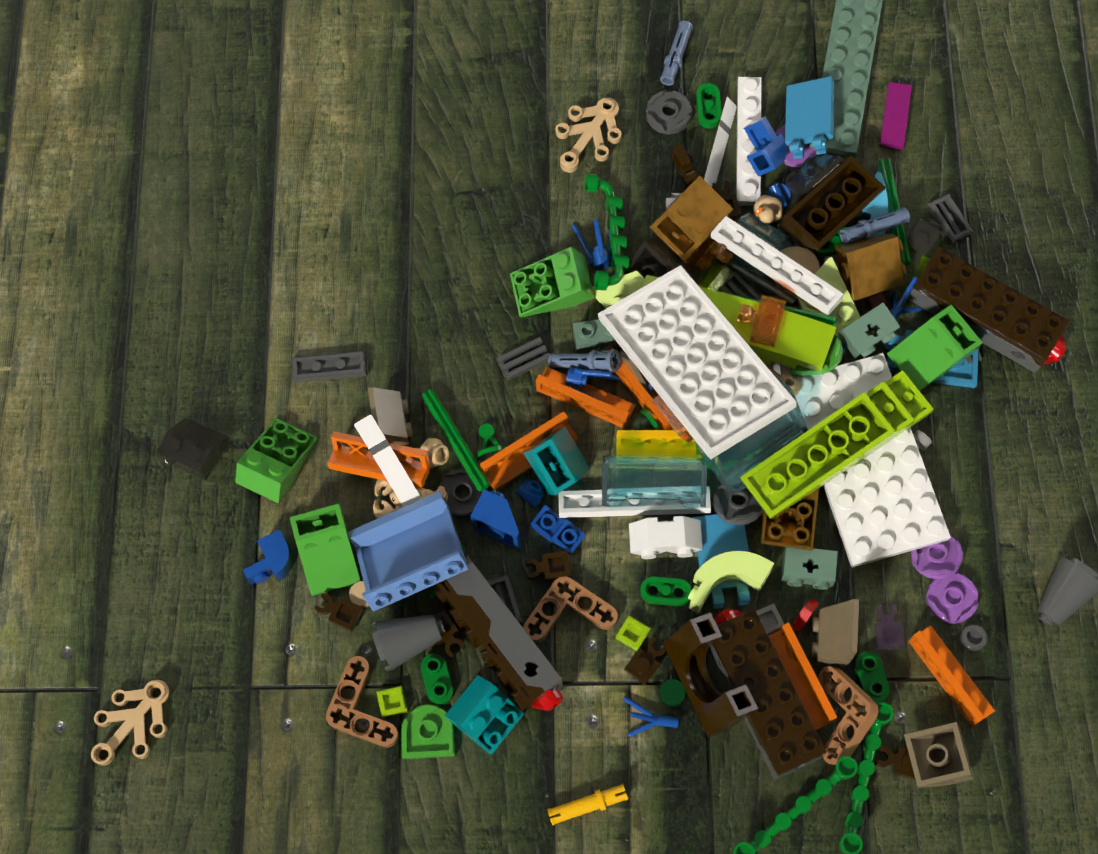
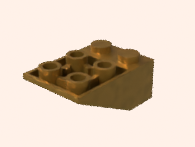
[649,175,733,261]
[761,488,819,551]

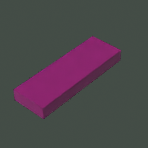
[879,82,912,150]

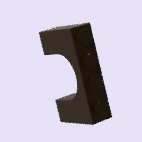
[663,613,758,738]

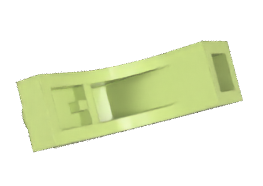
[688,551,774,613]

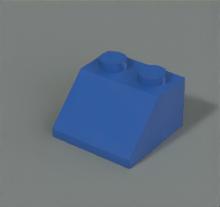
[470,490,521,550]

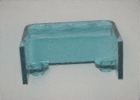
[694,372,808,493]
[602,455,707,508]

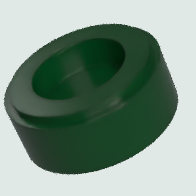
[659,679,686,707]

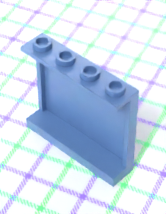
[348,491,468,612]

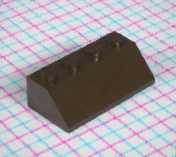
[780,156,886,250]

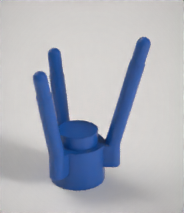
[572,220,612,270]
[565,366,622,400]

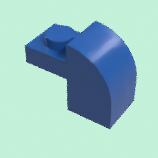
[744,116,786,177]
[243,529,293,585]

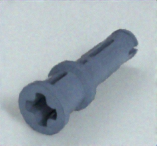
[548,350,621,372]

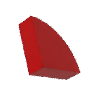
[792,599,819,632]

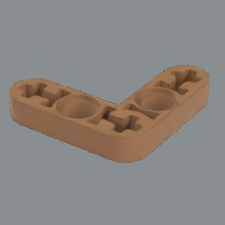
[523,576,618,643]
[326,656,399,748]
[818,666,878,765]

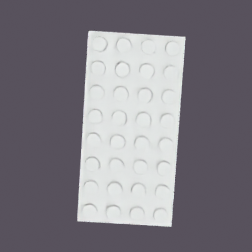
[598,265,796,460]
[794,353,951,568]

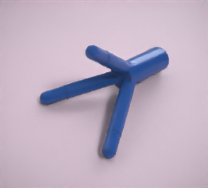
[890,276,922,320]
[623,696,679,737]

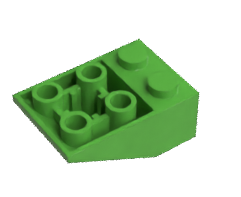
[510,247,595,317]
[887,305,983,391]
[235,418,318,503]
[290,504,361,596]

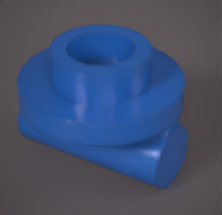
[767,183,791,207]
[516,481,544,508]

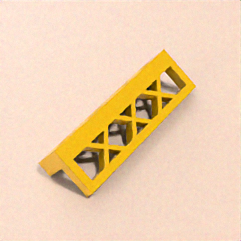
[616,430,716,463]

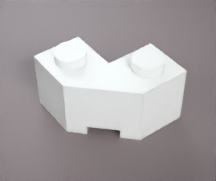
[629,516,703,559]

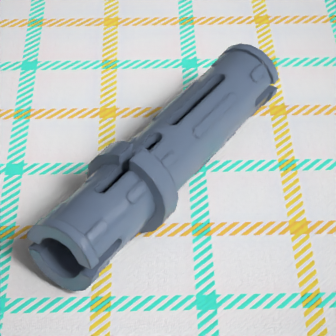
[660,21,693,86]
[840,207,910,244]

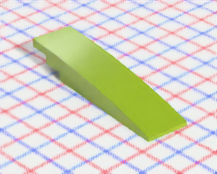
[641,275,837,373]
[740,370,934,519]

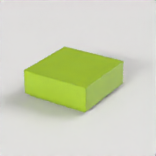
[615,616,651,651]
[376,685,408,718]

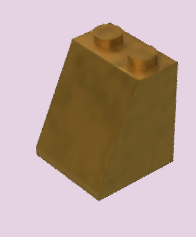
[835,233,906,300]

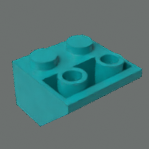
[523,426,590,495]
[445,675,524,755]

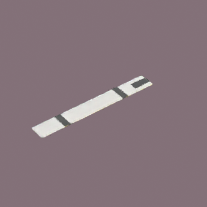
[704,97,737,187]
[354,415,422,507]

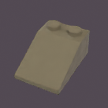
[811,599,859,668]

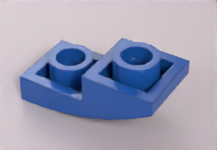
[529,505,586,555]

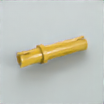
[547,783,628,826]

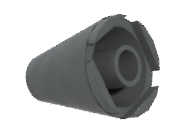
[1037,553,1098,627]
[371,614,446,672]

